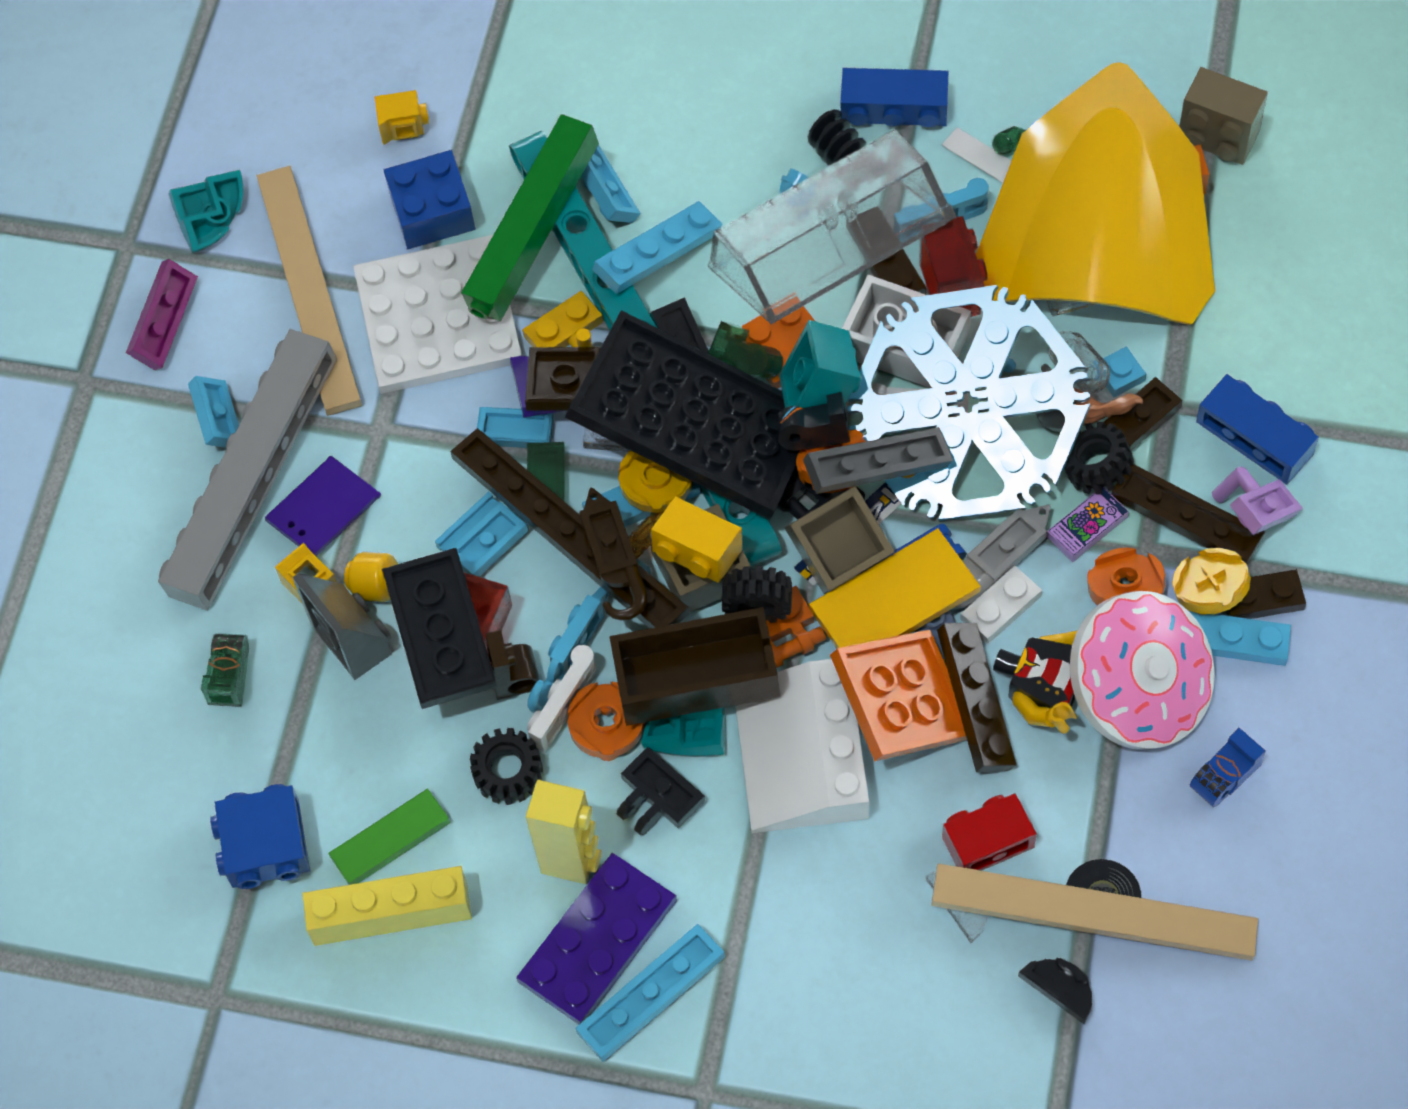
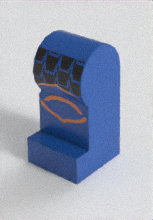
[1189,727,1266,807]

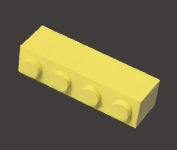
[526,779,602,885]
[302,866,472,946]

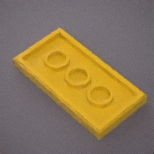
[809,528,981,649]

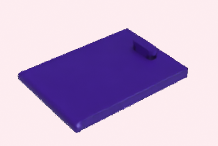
[265,456,381,557]

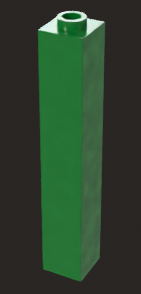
[461,114,599,322]

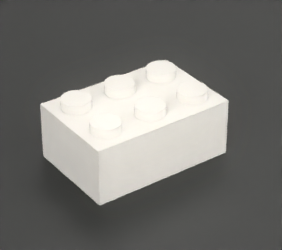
[842,274,971,388]

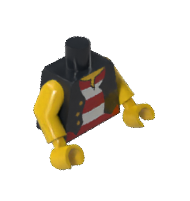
[993,630,1078,734]

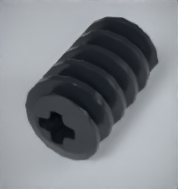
[807,109,883,188]

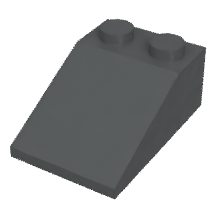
[292,573,392,680]

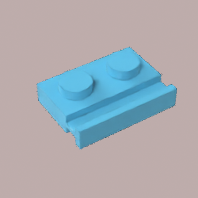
[435,491,528,581]

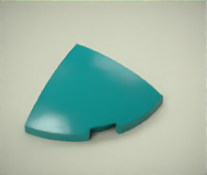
[168,170,243,253]
[641,707,725,756]

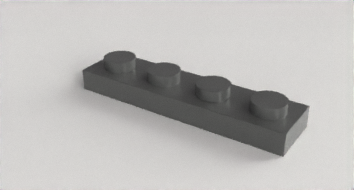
[803,427,953,494]

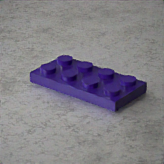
[516,853,677,1025]

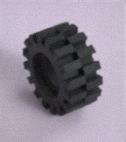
[1064,422,1134,494]
[722,566,792,623]
[470,728,543,805]

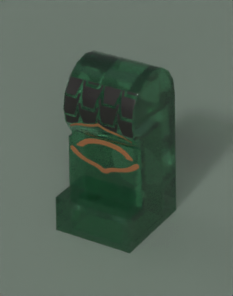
[708,321,783,379]
[201,633,249,707]

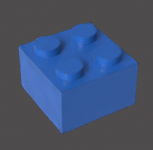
[383,150,476,250]

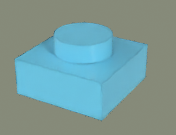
[1094,346,1146,397]

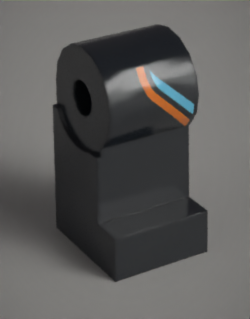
[777,392,850,451]

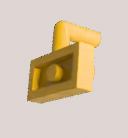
[522,291,603,347]

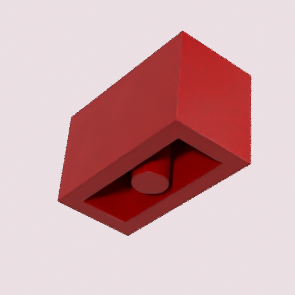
[942,793,1037,871]

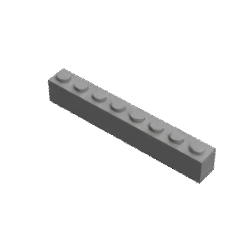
[158,329,337,611]

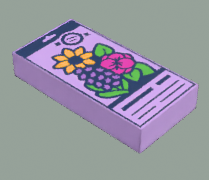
[1047,487,1129,562]

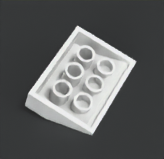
[735,659,869,833]

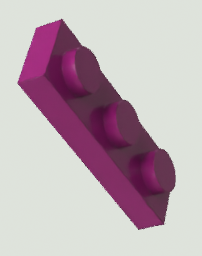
[126,259,198,371]

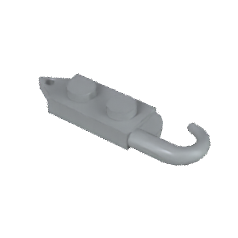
[954,504,1051,609]

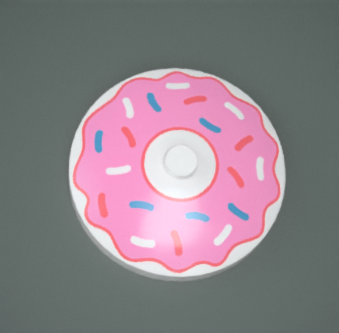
[1070,591,1215,749]

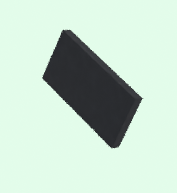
[382,548,497,709]

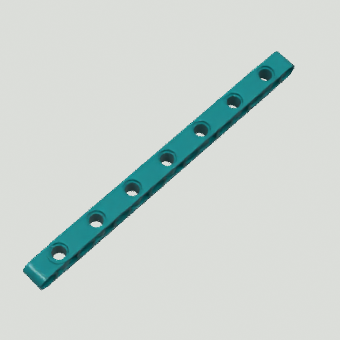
[509,131,782,567]

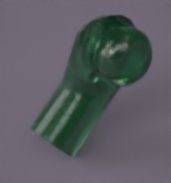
[992,126,1026,155]

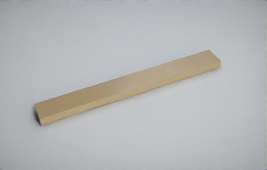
[256,166,362,416]
[931,863,1258,961]

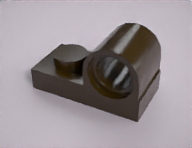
[486,630,540,700]

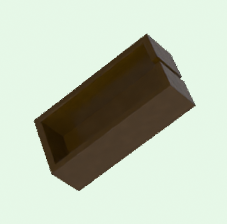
[609,607,780,726]

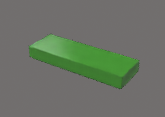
[328,788,450,885]

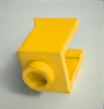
[374,90,429,145]
[275,543,337,604]

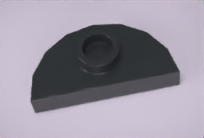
[1018,958,1092,1024]

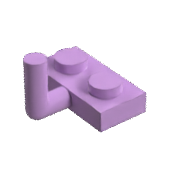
[1212,467,1303,535]

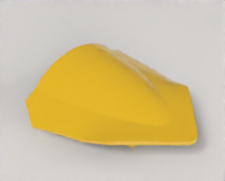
[972,62,1215,325]

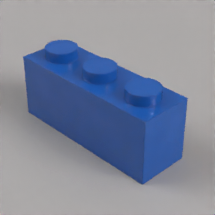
[840,67,949,128]
[1196,374,1319,485]

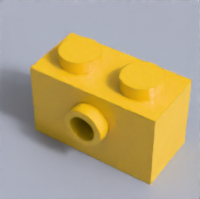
[651,496,742,583]

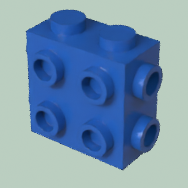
[210,784,310,889]

